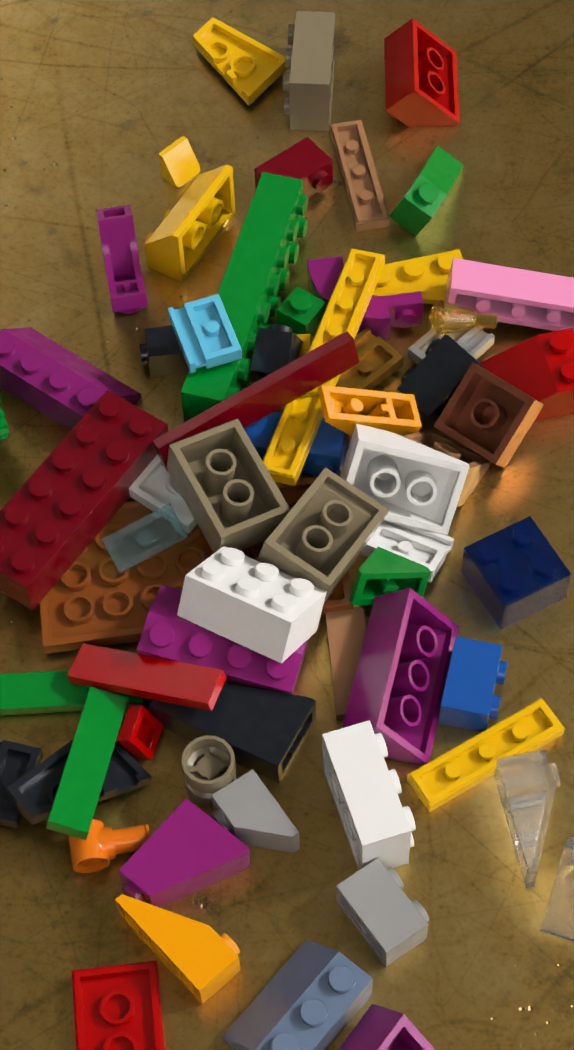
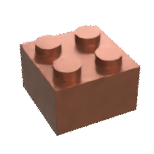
[434,362,544,468]

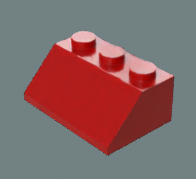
[384,18,460,127]

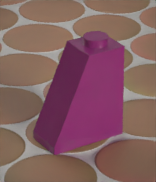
[119,798,251,908]

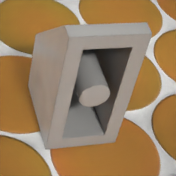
[210,769,300,853]

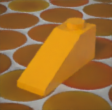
[318,385,422,436]
[115,894,241,1005]

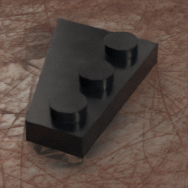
[4,739,152,824]

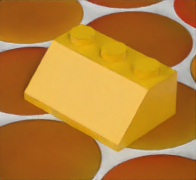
[144,164,236,283]

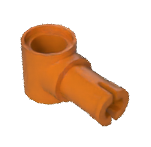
[68,819,151,873]

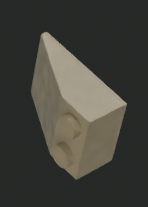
[257,467,389,603]

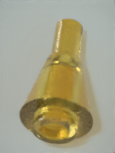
[429,300,497,336]

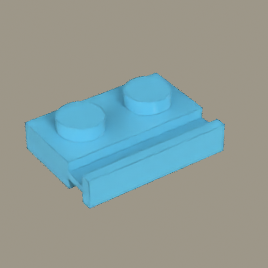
[168,294,242,373]

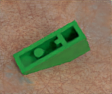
[388,145,464,237]

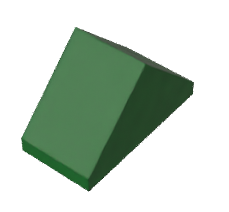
[349,547,431,606]

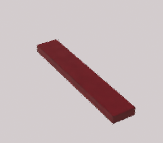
[153,331,360,472]

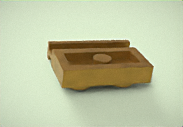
[336,327,404,390]

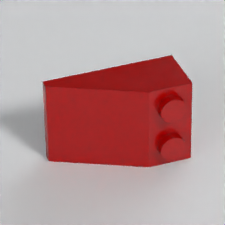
[480,328,574,422]

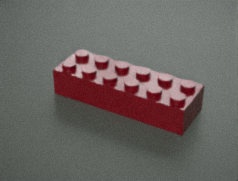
[0,390,168,611]

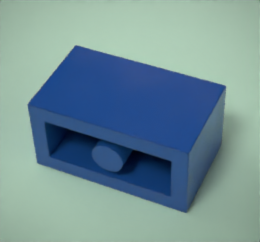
[439,636,508,732]

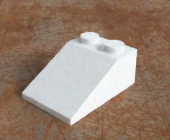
[340,424,470,535]

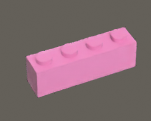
[444,258,574,331]

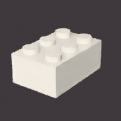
[177,546,327,664]
[322,720,416,870]

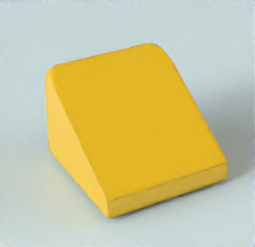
[159,136,201,188]

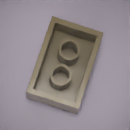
[283,11,335,132]
[167,419,291,553]

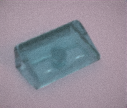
[102,503,188,573]

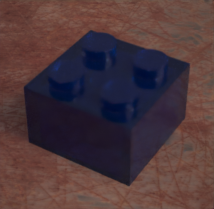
[461,516,572,630]

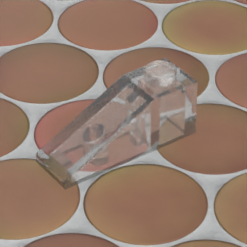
[494,749,560,889]

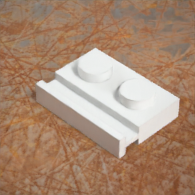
[361,520,454,583]

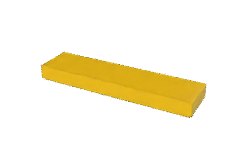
[407,698,565,812]

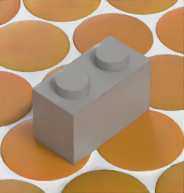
[336,858,429,967]

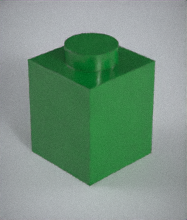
[276,287,326,337]

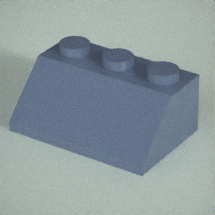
[222,940,373,1050]

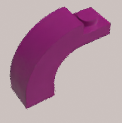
[96,205,148,314]
[307,256,424,340]

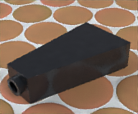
[148,683,316,783]

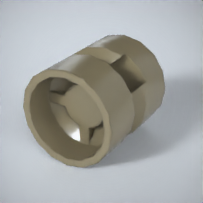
[181,735,237,808]

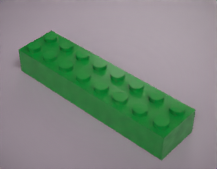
[181,172,308,422]

